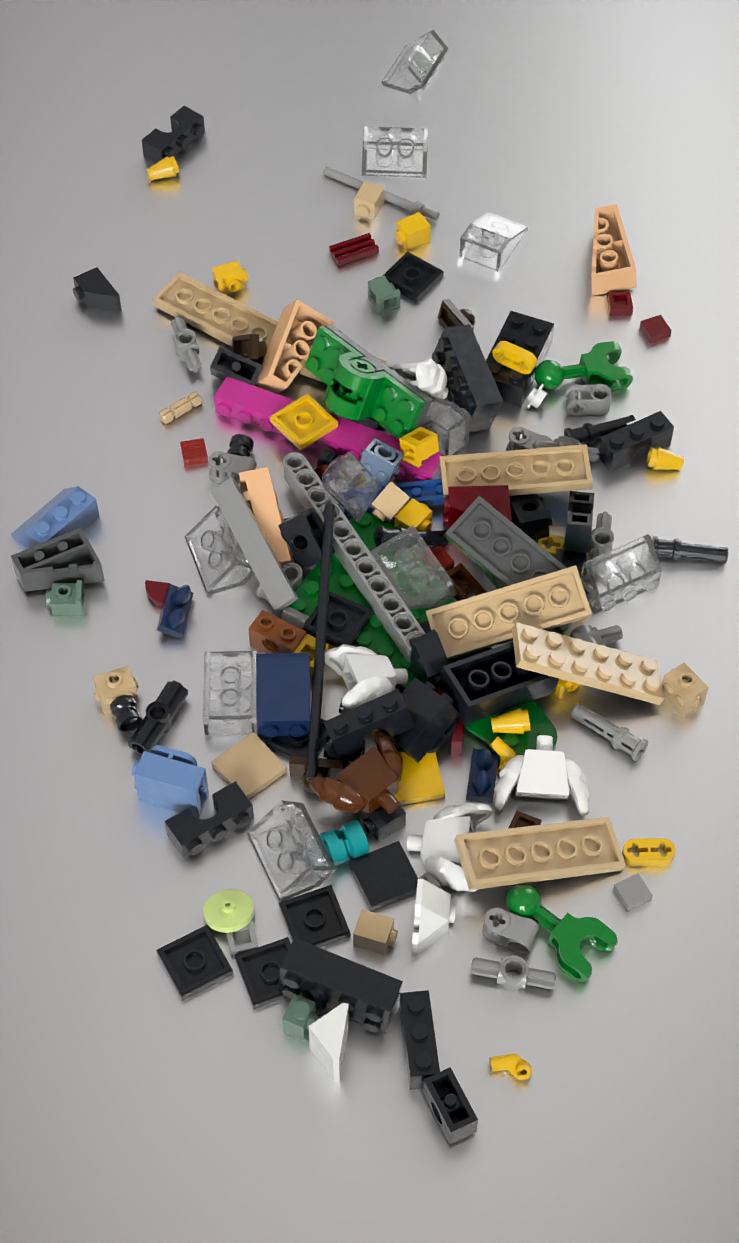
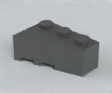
[11,527,105,592]

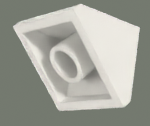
[308,1003,349,1082]

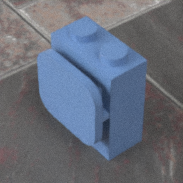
[132,745,209,818]

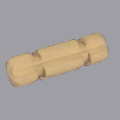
[159,392,202,424]

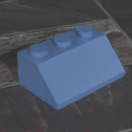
[11,486,100,548]

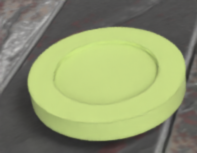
[203,889,254,933]

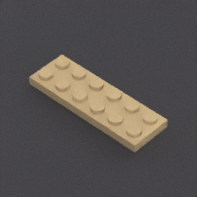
[152,272,278,362]
[440,444,593,497]
[426,565,592,659]
[512,622,665,705]
[454,817,626,890]

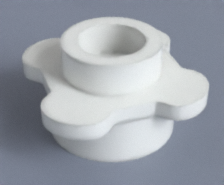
[527,384,547,409]

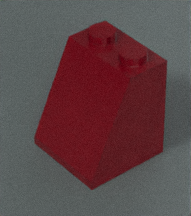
[442,485,512,531]

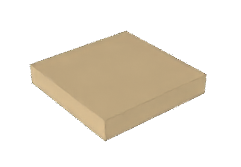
[211,732,287,799]

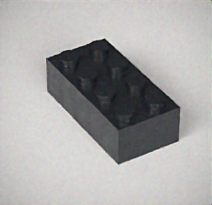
[486,311,554,408]
[432,324,503,433]
[438,642,559,726]
[278,938,403,1034]

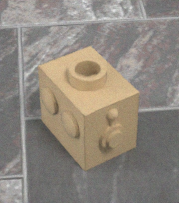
[662,662,709,717]
[93,666,139,714]

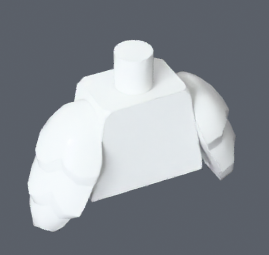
[385,358,448,400]
[325,644,408,710]
[494,735,591,817]
[407,802,493,892]

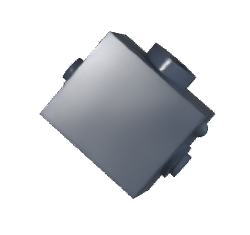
[356,438,405,487]

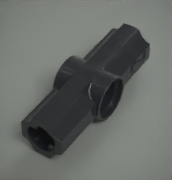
[128,680,188,755]

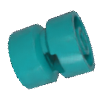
[319,819,369,867]

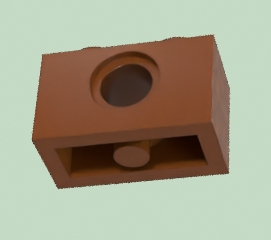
[248,610,307,653]

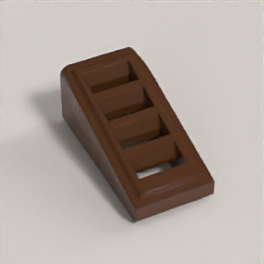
[440,563,487,601]

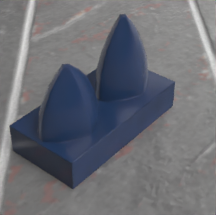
[157,584,193,639]
[466,747,499,804]

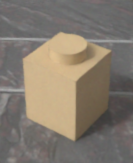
[354,181,385,220]
[371,482,410,523]
[353,909,398,956]

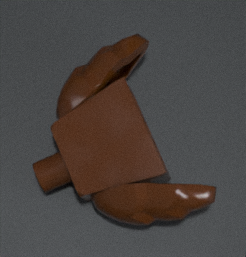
[309,731,404,814]

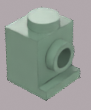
[368,276,401,315]
[46,580,85,616]
[282,994,322,1043]

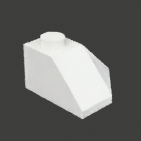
[412,879,456,956]

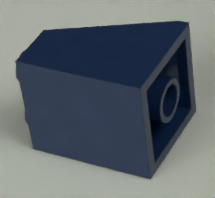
[256,653,311,738]

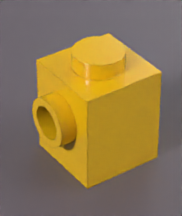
[395,212,431,251]
[394,498,433,530]

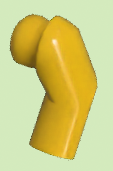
[490,737,516,773]
[489,1053,532,1080]

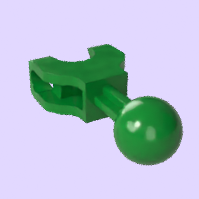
[534,341,633,391]
[505,884,618,982]

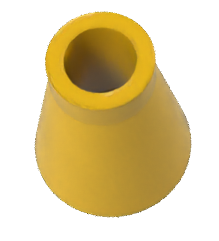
[146,156,180,181]
[646,446,684,471]
[491,708,531,734]

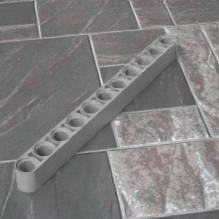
[284,452,426,663]

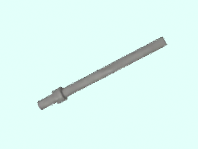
[323,166,440,221]

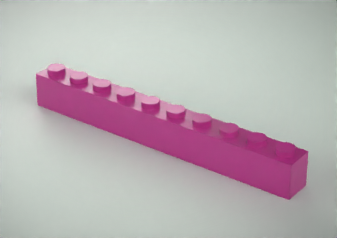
[214,376,444,482]

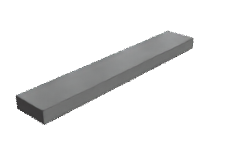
[211,477,299,613]

